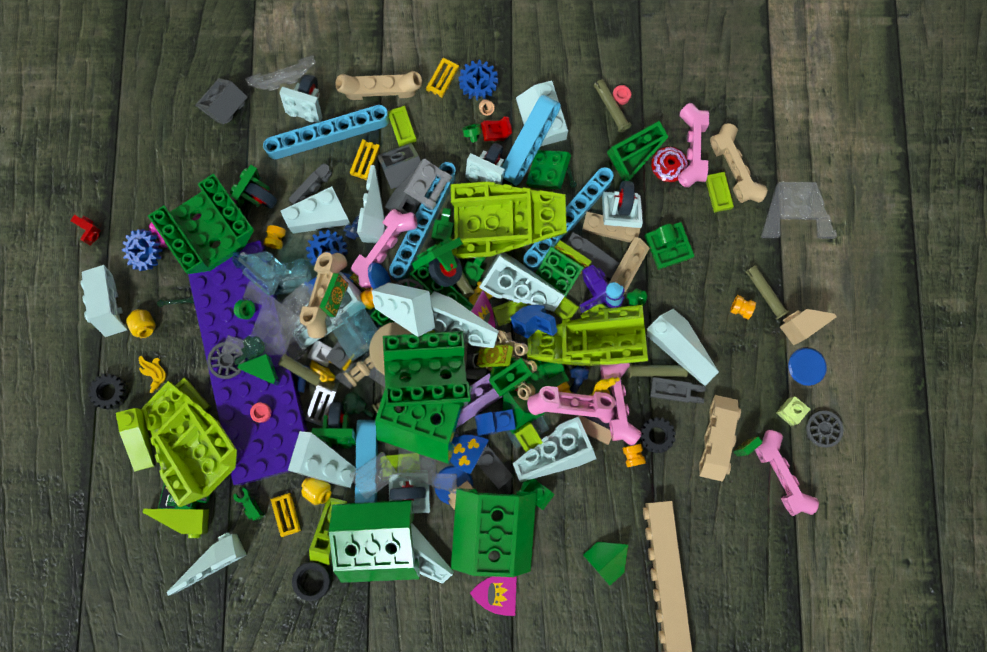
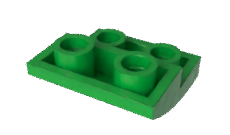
[536,246,584,297]

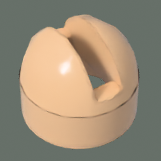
[479,99,495,116]

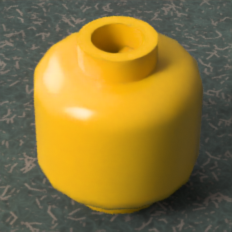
[126,309,156,338]
[301,477,331,505]

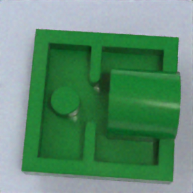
[526,150,571,190]
[645,222,695,270]
[525,359,569,394]

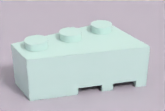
[281,187,351,233]
[81,265,127,337]
[372,283,435,337]
[288,431,356,488]

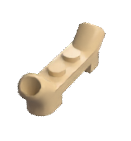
[336,71,422,100]
[710,123,768,203]
[300,252,347,339]

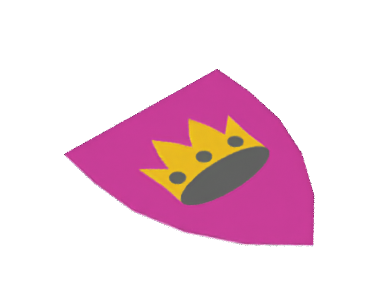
[471,290,495,328]
[470,576,517,616]

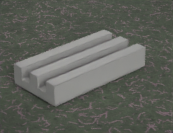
[305,383,337,426]

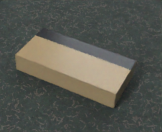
[578,415,611,445]

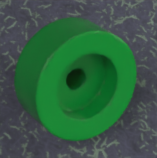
[462,124,482,142]
[627,289,647,306]
[234,299,255,320]

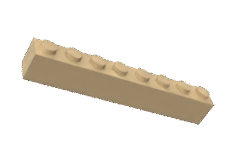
[643,501,692,652]

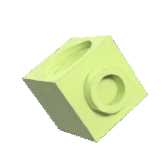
[776,396,810,426]

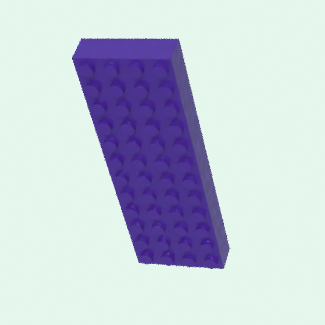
[188,241,308,485]

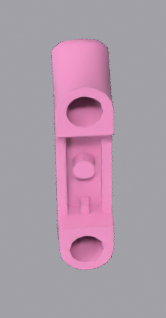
[678,103,709,188]
[351,209,418,288]
[600,363,642,446]
[527,386,616,423]
[755,430,819,516]

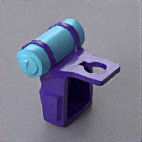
[580,265,625,313]

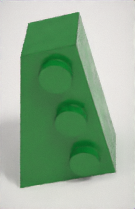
[607,121,668,181]

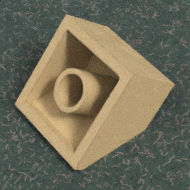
[780,309,837,345]

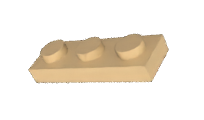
[582,212,640,243]
[609,237,650,296]

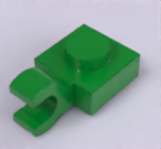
[431,208,454,241]
[462,257,486,287]
[233,488,265,521]

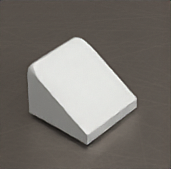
[307,341,332,367]

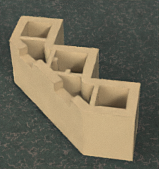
[699,395,741,482]

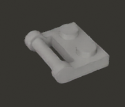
[403,159,452,210]

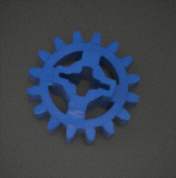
[459,60,498,101]
[122,229,162,271]
[306,230,348,265]

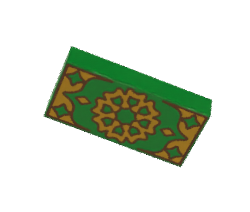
[320,273,349,317]
[733,437,762,456]

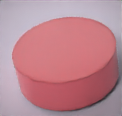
[612,85,631,105]
[250,402,272,423]

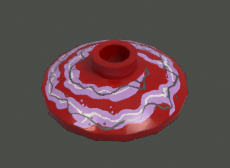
[651,147,688,182]

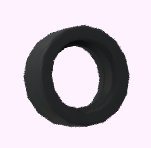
[292,561,332,601]

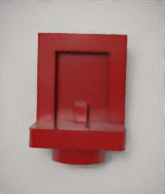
[481,117,512,141]
[70,215,101,246]

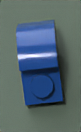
[511,305,557,338]
[475,409,516,437]

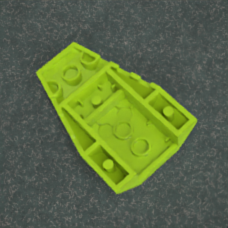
[451,182,567,259]
[527,305,648,366]
[142,381,237,507]

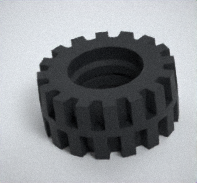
[88,374,129,410]
[639,417,676,453]

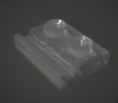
[349,452,399,499]

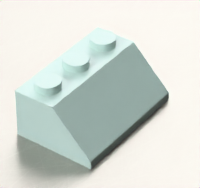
[516,81,568,146]

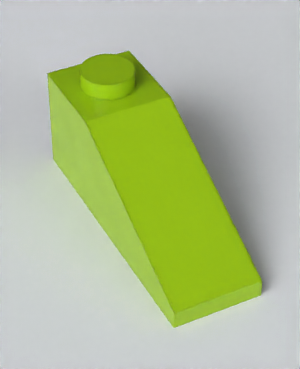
[116,408,155,472]
[309,498,347,565]
[143,508,209,538]

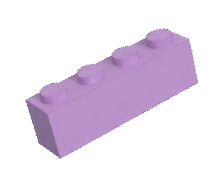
[432,373,502,428]

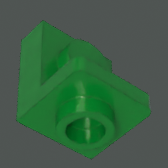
[519,479,555,510]

